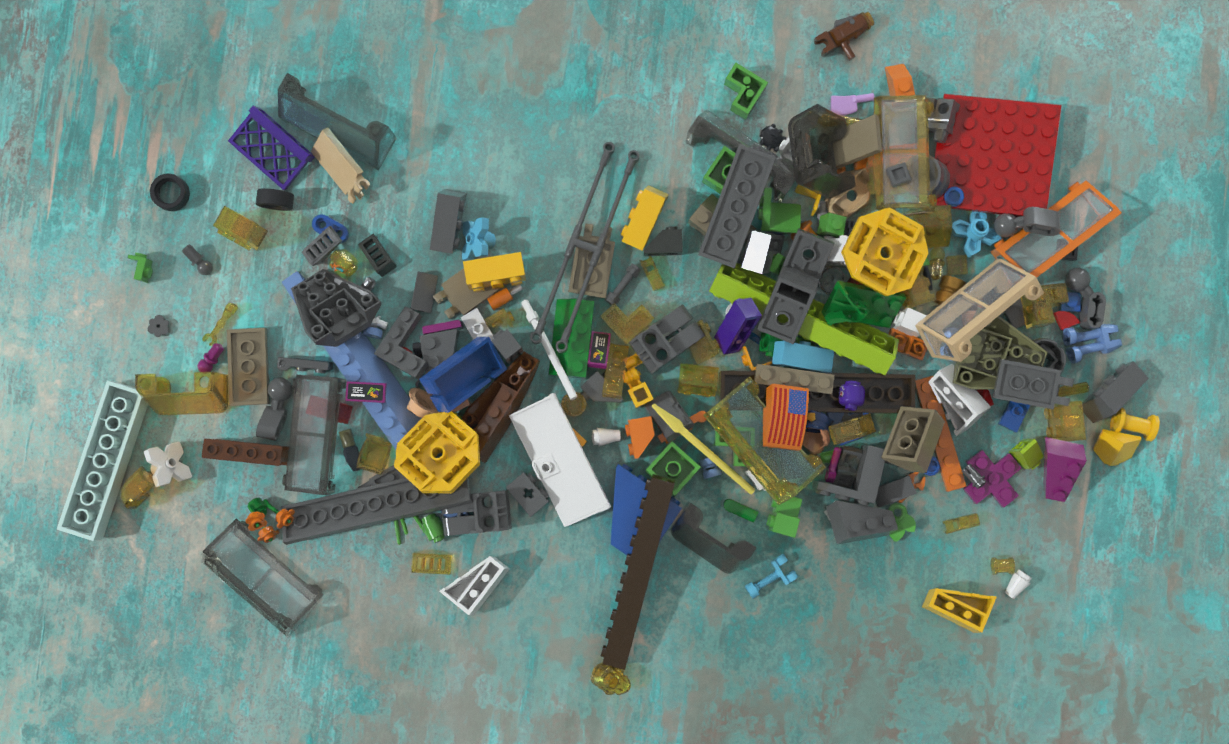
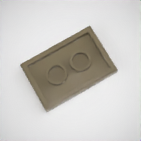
[828,114,882,171]

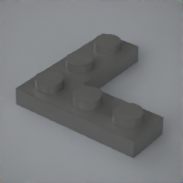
[374,306,429,380]

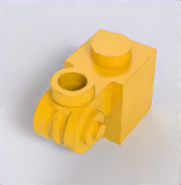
[622,367,654,408]

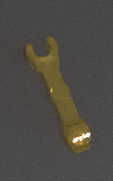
[202,303,238,346]

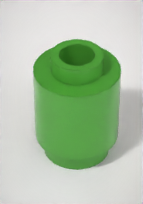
[421,513,445,543]

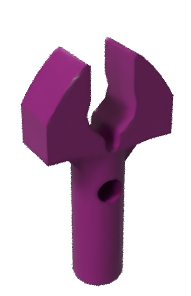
[825,447,842,483]

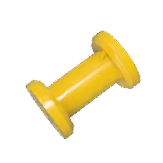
[1110,407,1160,442]

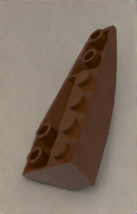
[461,351,540,464]

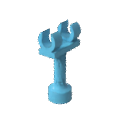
[745,554,798,599]

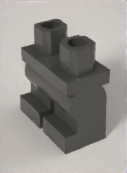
[913,97,960,143]

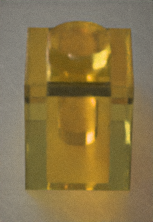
[828,413,876,445]

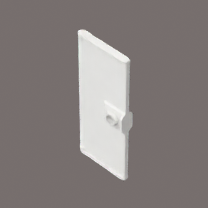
[509,393,611,527]

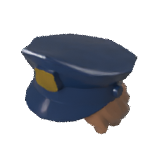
[802,410,834,455]

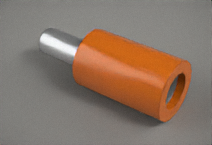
[487,285,523,311]

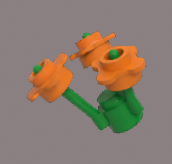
[245,498,295,543]

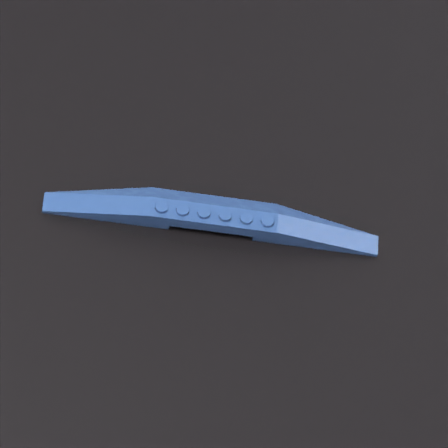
[282,271,469,518]

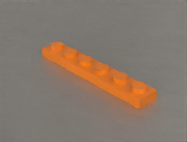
[915,376,966,492]

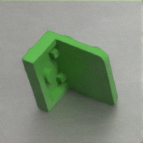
[758,188,801,233]

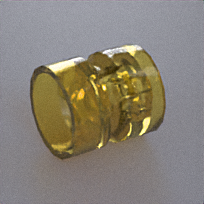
[561,392,587,417]

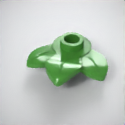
[888,503,916,542]

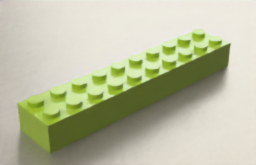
[709,263,899,375]

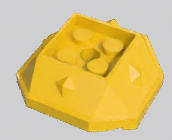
[841,207,929,296]
[394,411,480,494]

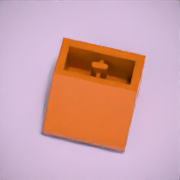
[625,416,655,459]

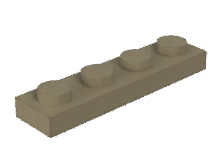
[754,364,835,394]

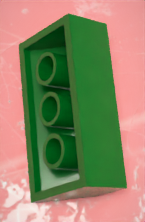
[548,299,595,379]

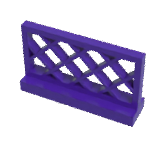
[228,105,315,191]

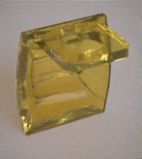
[356,433,392,475]

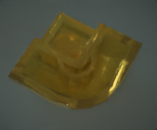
[120,466,155,509]

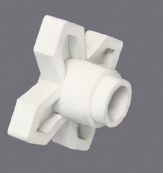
[144,442,192,487]

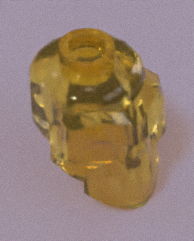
[591,663,631,695]

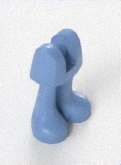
[1063,324,1122,364]

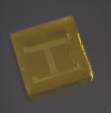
[946,255,968,276]

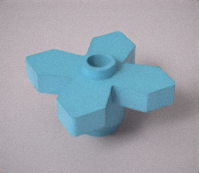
[949,211,1001,258]
[462,217,496,260]

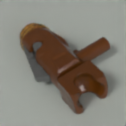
[814,12,874,61]

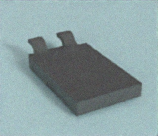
[992,359,1074,409]

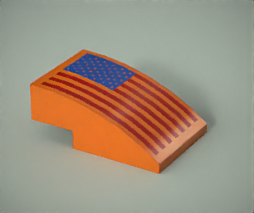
[763,383,809,451]

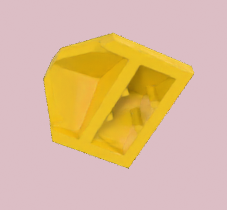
[1093,429,1141,466]

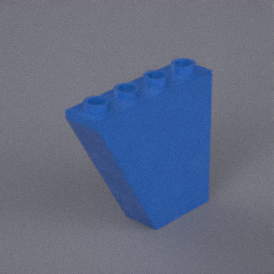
[611,463,682,555]

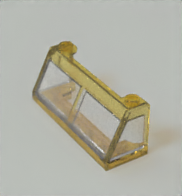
[874,95,937,216]

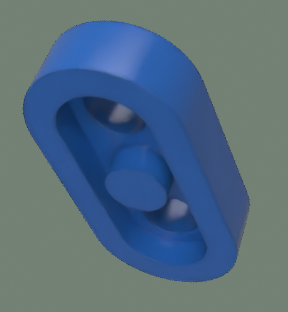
[312,214,349,244]

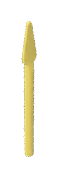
[652,404,755,494]

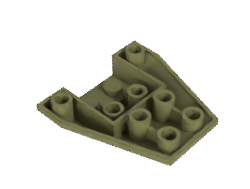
[953,309,1047,389]

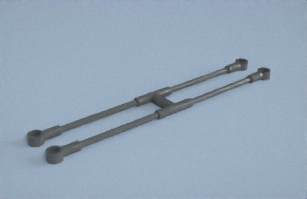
[530,142,639,353]

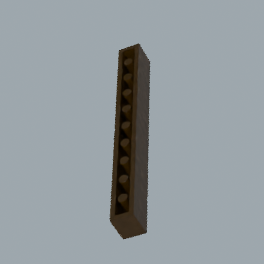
[601,474,676,670]

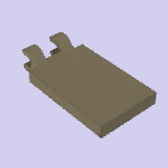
[568,223,615,299]
[433,253,507,319]

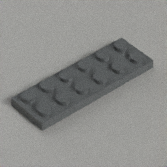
[698,144,776,268]

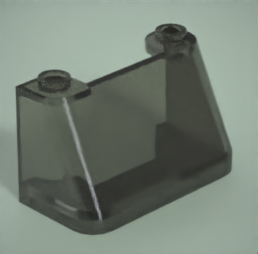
[671,501,756,574]

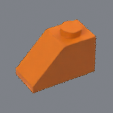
[885,64,915,104]

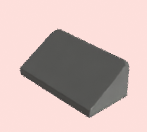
[411,271,438,313]

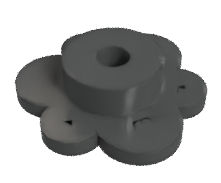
[148,315,169,337]

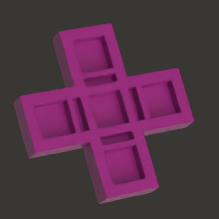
[963,450,1022,507]

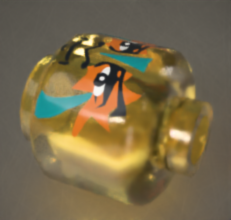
[329,249,358,278]

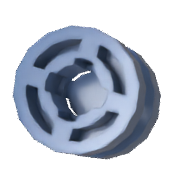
[699,458,722,479]

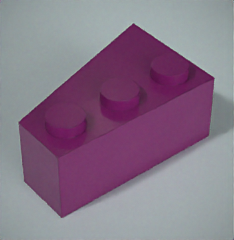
[1043,437,1087,502]

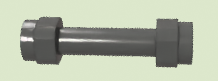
[605,263,641,306]

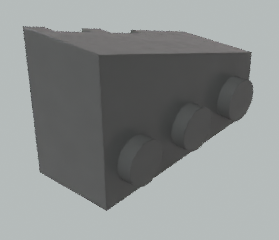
[430,189,467,254]
[419,329,460,374]
[1078,361,1149,423]
[826,500,898,544]

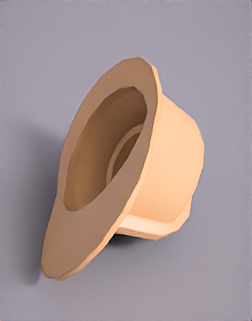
[407,388,442,418]

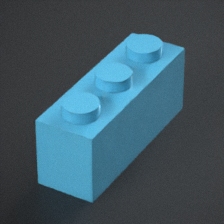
[772,340,834,373]

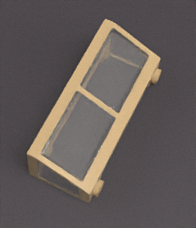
[915,259,1044,362]

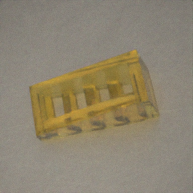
[410,553,452,575]

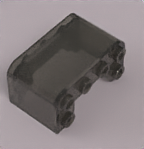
[788,104,856,199]

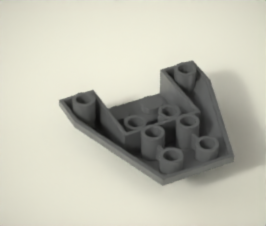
[291,269,382,347]

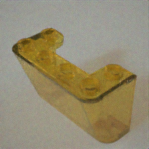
[135,372,228,415]

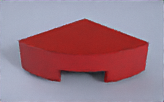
[1053,311,1080,331]

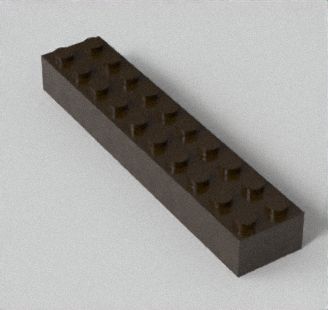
[719,371,915,414]

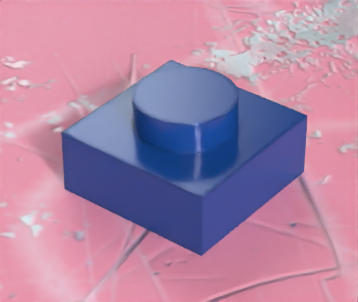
[1059,292,1081,312]

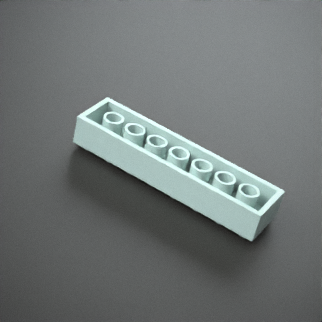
[57,381,152,541]

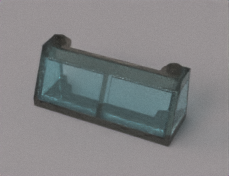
[278,73,396,171]

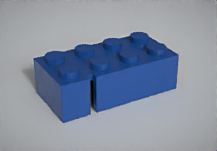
[419,337,507,413]

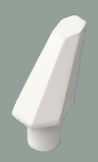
[369,316,389,330]

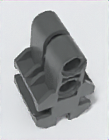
[629,304,706,375]
[442,490,512,536]

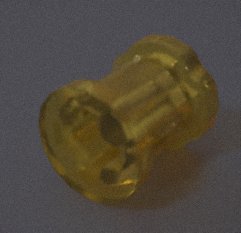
[991,557,1015,575]

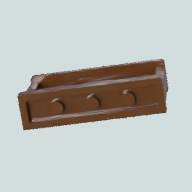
[202,439,294,466]

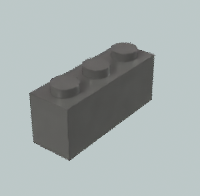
[492,329,523,365]

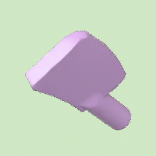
[830,93,875,116]

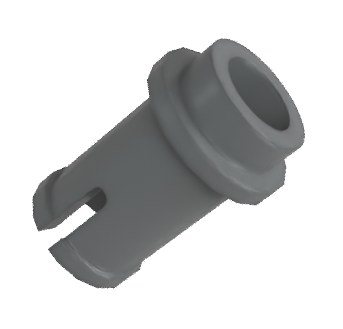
[962,464,987,489]

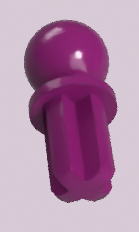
[197,343,224,374]

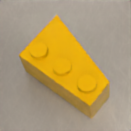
[922,588,997,633]

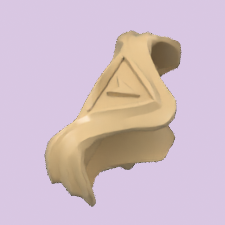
[825,168,875,218]

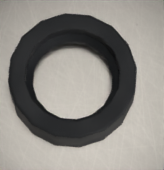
[150,173,190,211]
[256,188,294,211]

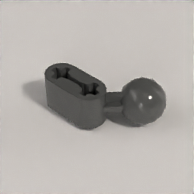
[993,207,1060,237]
[1065,268,1106,330]
[256,377,292,441]

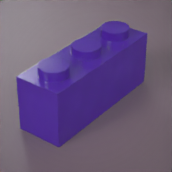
[714,298,762,355]

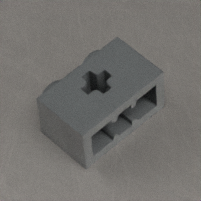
[506,472,549,517]

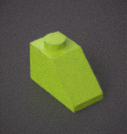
[1009,439,1044,470]

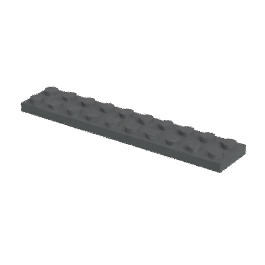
[281,477,472,545]

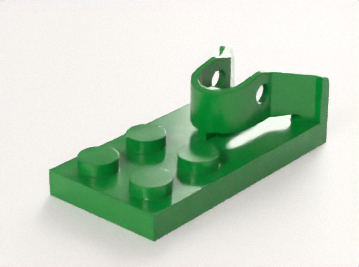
[821,281,907,328]

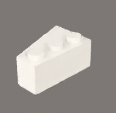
[929,364,991,436]
[439,556,510,615]

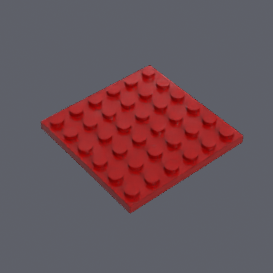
[928,94,1062,217]

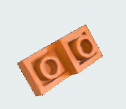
[888,328,927,361]

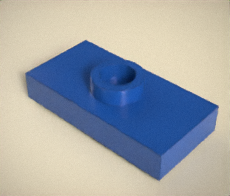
[998,401,1030,433]

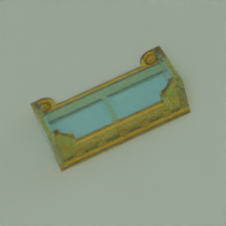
[703,376,826,505]

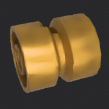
[933,275,966,305]

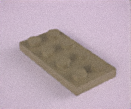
[227,328,270,406]

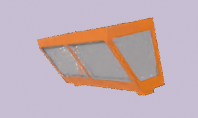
[991,181,1122,284]

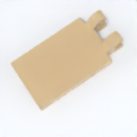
[311,128,370,204]

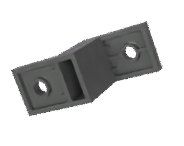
[757,228,835,344]
[812,445,894,506]

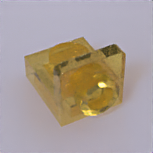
[484,308,515,328]

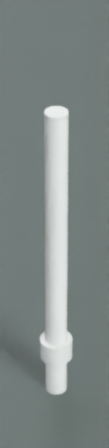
[521,300,578,400]

